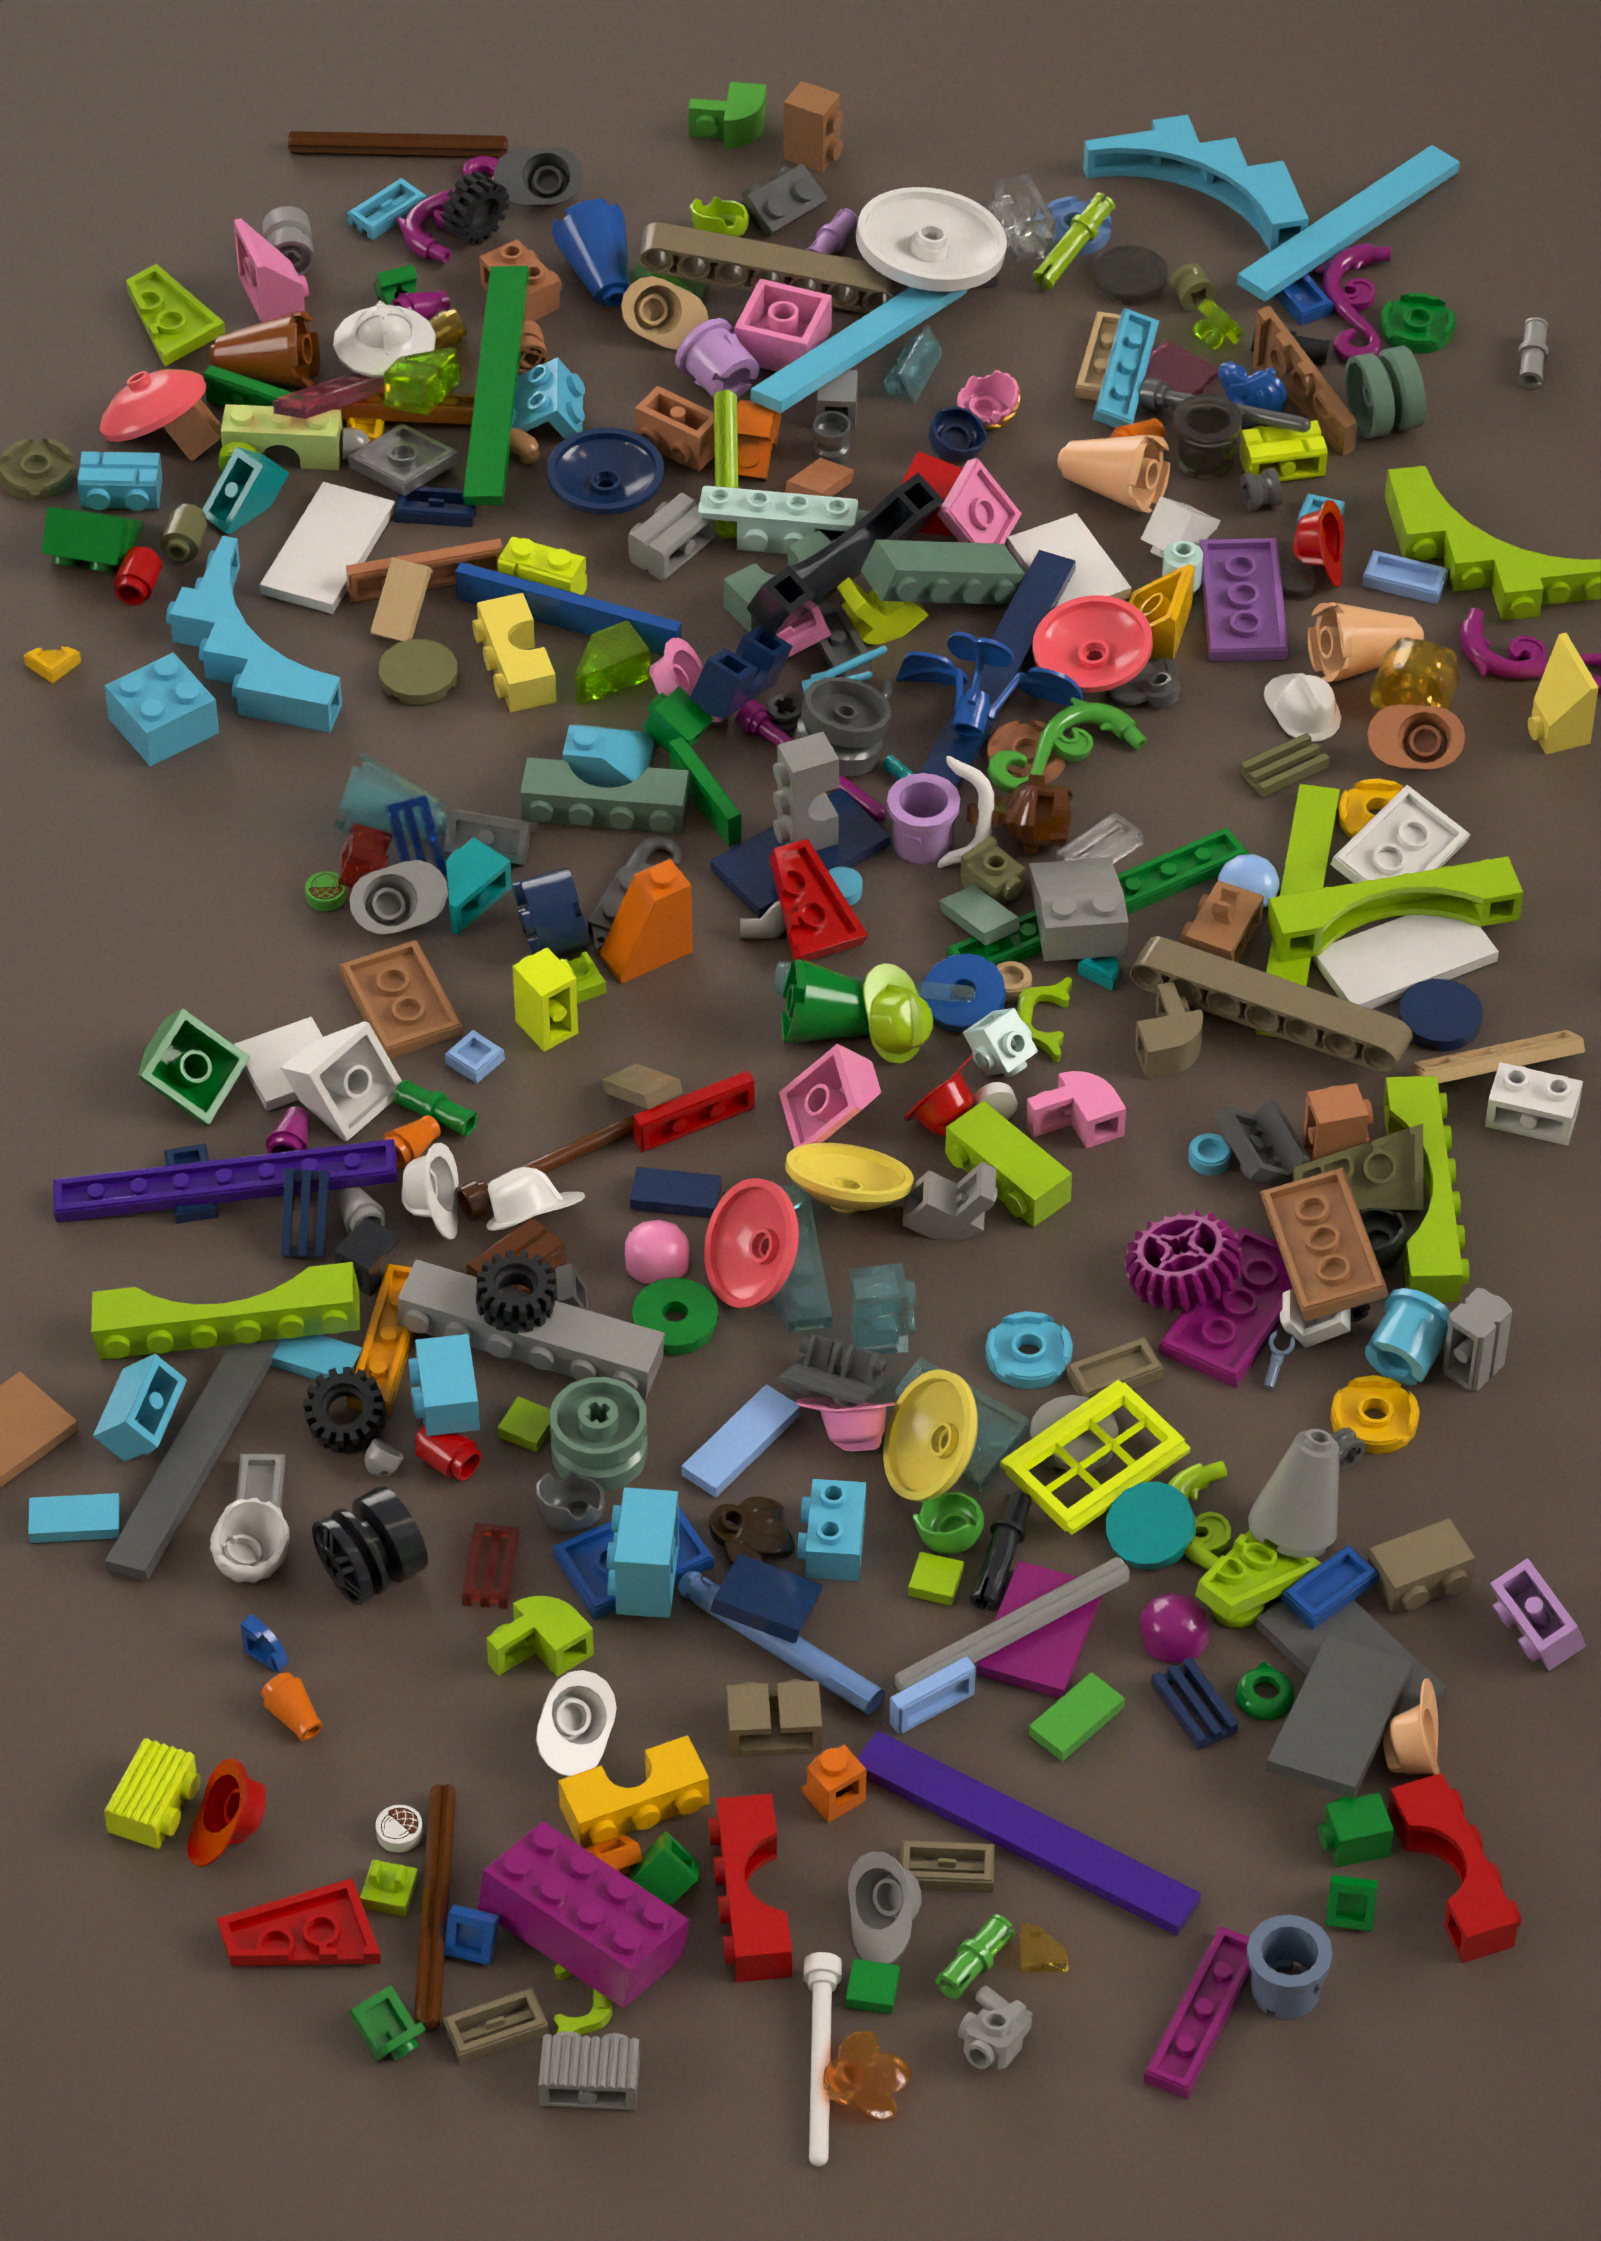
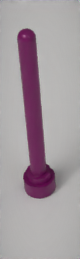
[735,699,887,822]

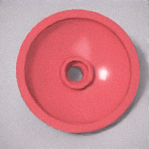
[99,369,206,442]
[1033,595,1153,693]
[704,1178,799,1309]

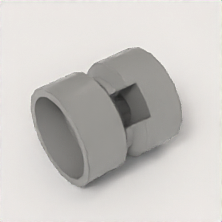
[262,206,314,275]

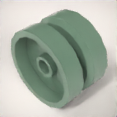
[1344,345,1426,439]
[550,1377,648,1491]

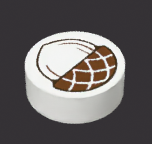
[376,1805,423,1853]

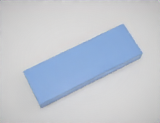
[681,1384,801,1498]

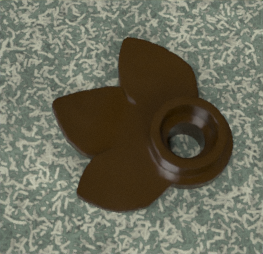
[708,1496,795,1564]

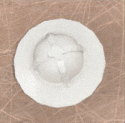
[333,301,436,386]

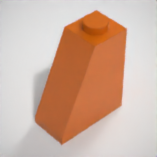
[600,859,693,984]

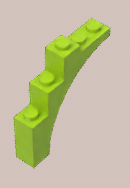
[1385,466,1601,621]

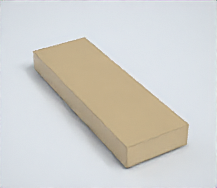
[1075,311,1120,401]

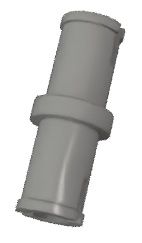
[1518,317,1549,389]

